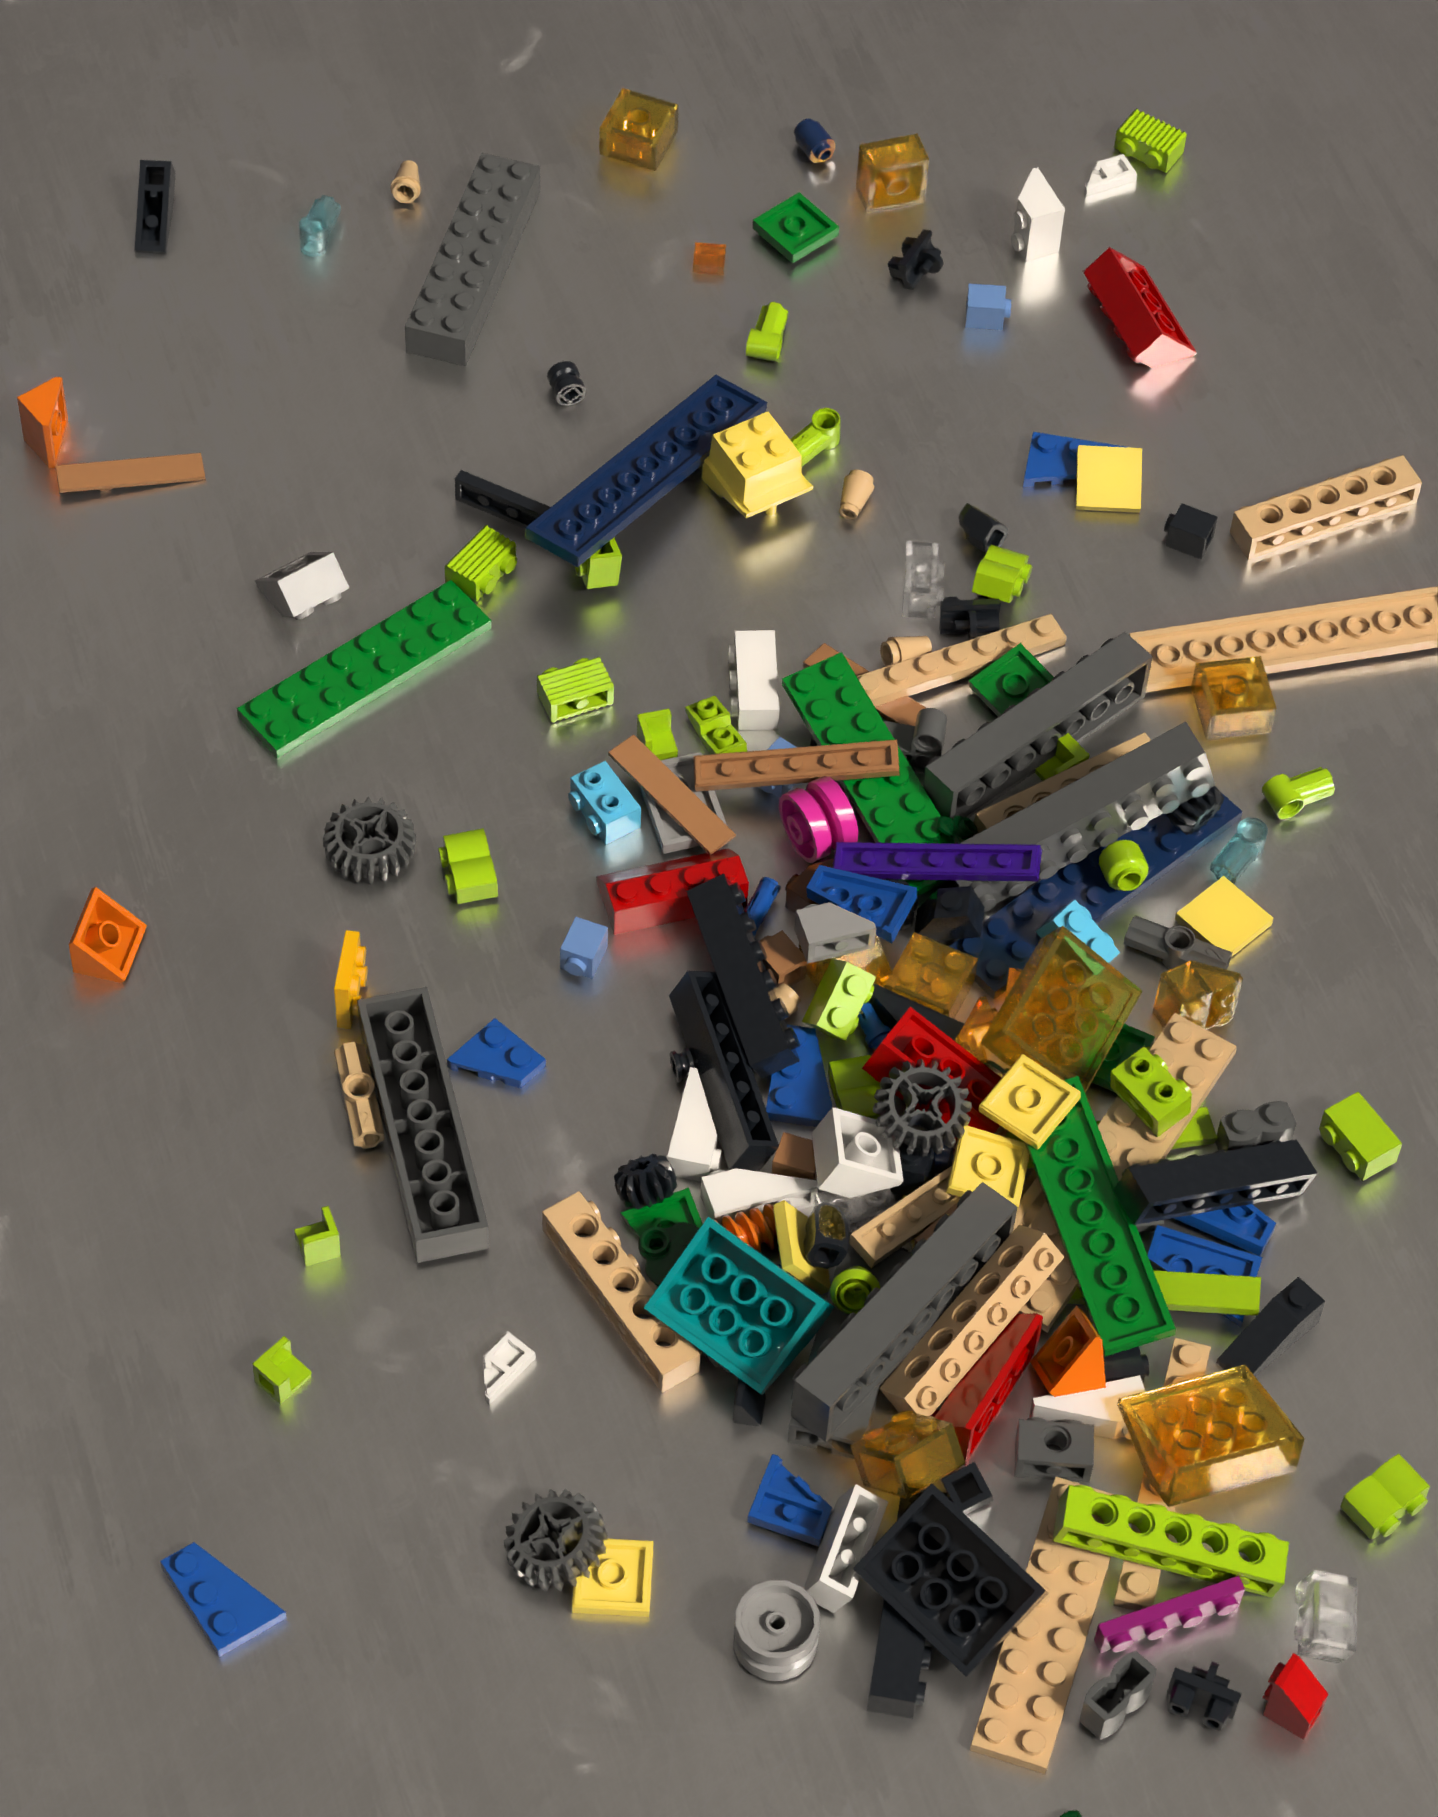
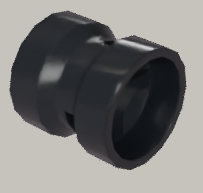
[547,361,586,406]

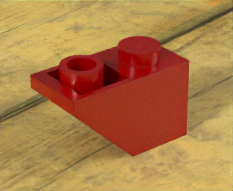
[1263,1653,1328,1740]

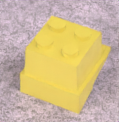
[702,411,813,518]

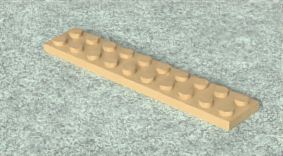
[1129,586,1438,693]
[1017,1013,1237,1332]

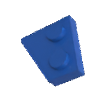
[447,1018,546,1088]
[747,1454,832,1546]

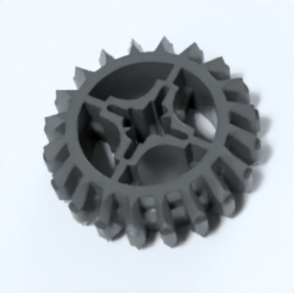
[323,797,416,884]
[873,1058,972,1157]
[504,1489,608,1591]

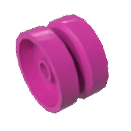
[779,776,859,864]

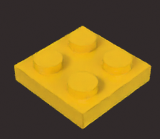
[334,930,368,1029]

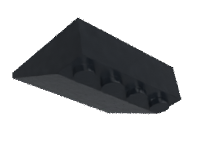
[853,1483,1048,1677]

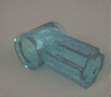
[299,195,341,257]
[1210,817,1268,884]

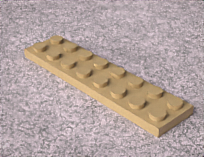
[970,1477,1114,1774]

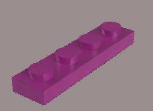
[1094,1576,1245,1653]

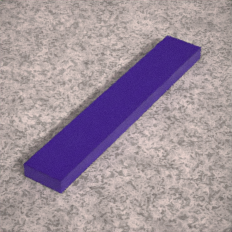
[833,842,1042,882]

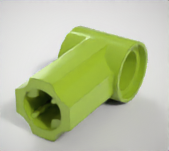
[746,302,788,362]
[790,408,840,467]
[1262,767,1335,819]

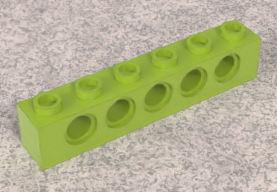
[1053,1485,1289,1598]

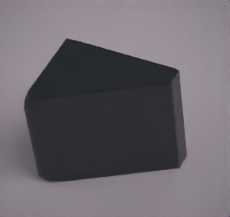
[733,1378,766,1427]

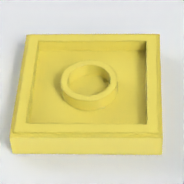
[1075,445,1142,513]
[1175,876,1274,956]
[979,1054,1081,1150]
[946,1126,1030,1210]
[773,1200,831,1295]
[572,1539,653,1617]

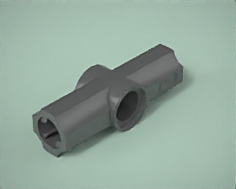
[1123,915,1233,981]

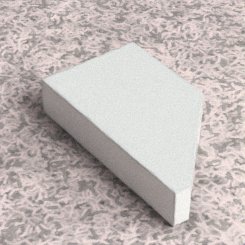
[1084,154,1137,197]
[483,1331,536,1405]

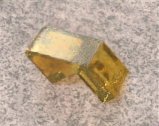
[957,996,1001,1064]

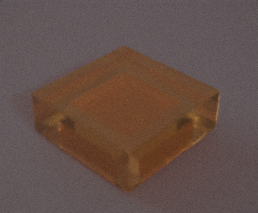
[693,242,726,275]

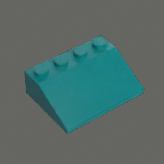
[644,1217,835,1395]

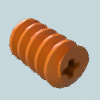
[713,1204,777,1253]

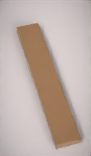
[693,740,900,792]

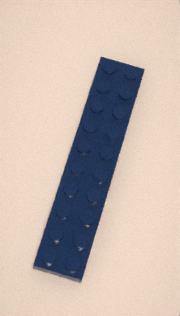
[525,375,768,567]
[947,791,1243,999]

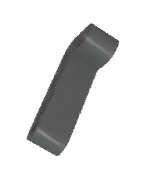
[810,708,947,773]

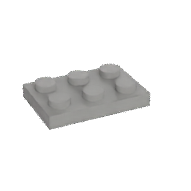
[640,752,727,854]

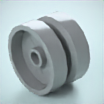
[733,1580,820,1681]

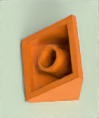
[17,377,68,468]
[69,887,147,983]
[1030,1305,1106,1397]

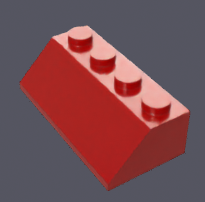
[1083,247,1197,368]
[596,848,749,935]
[862,1007,1002,1142]
[924,1313,1043,1465]

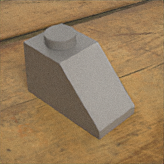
[795,902,876,964]

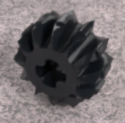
[1166,786,1224,835]
[613,1154,678,1209]

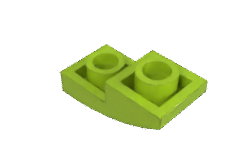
[685,695,747,754]

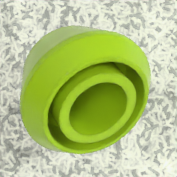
[830,1266,881,1314]

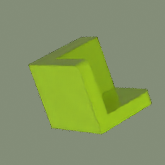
[637,709,678,761]
[1035,733,1090,781]
[294,1206,341,1267]
[252,1336,311,1405]

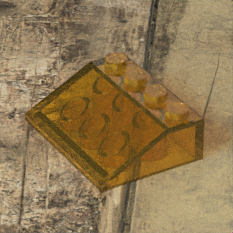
[980,926,1142,1093]
[1117,1365,1305,1507]

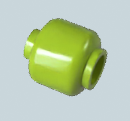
[1099,840,1149,891]

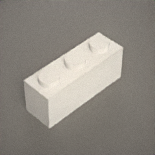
[728,630,780,730]
[804,1484,888,1613]

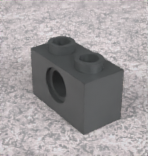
[1014,1417,1094,1483]

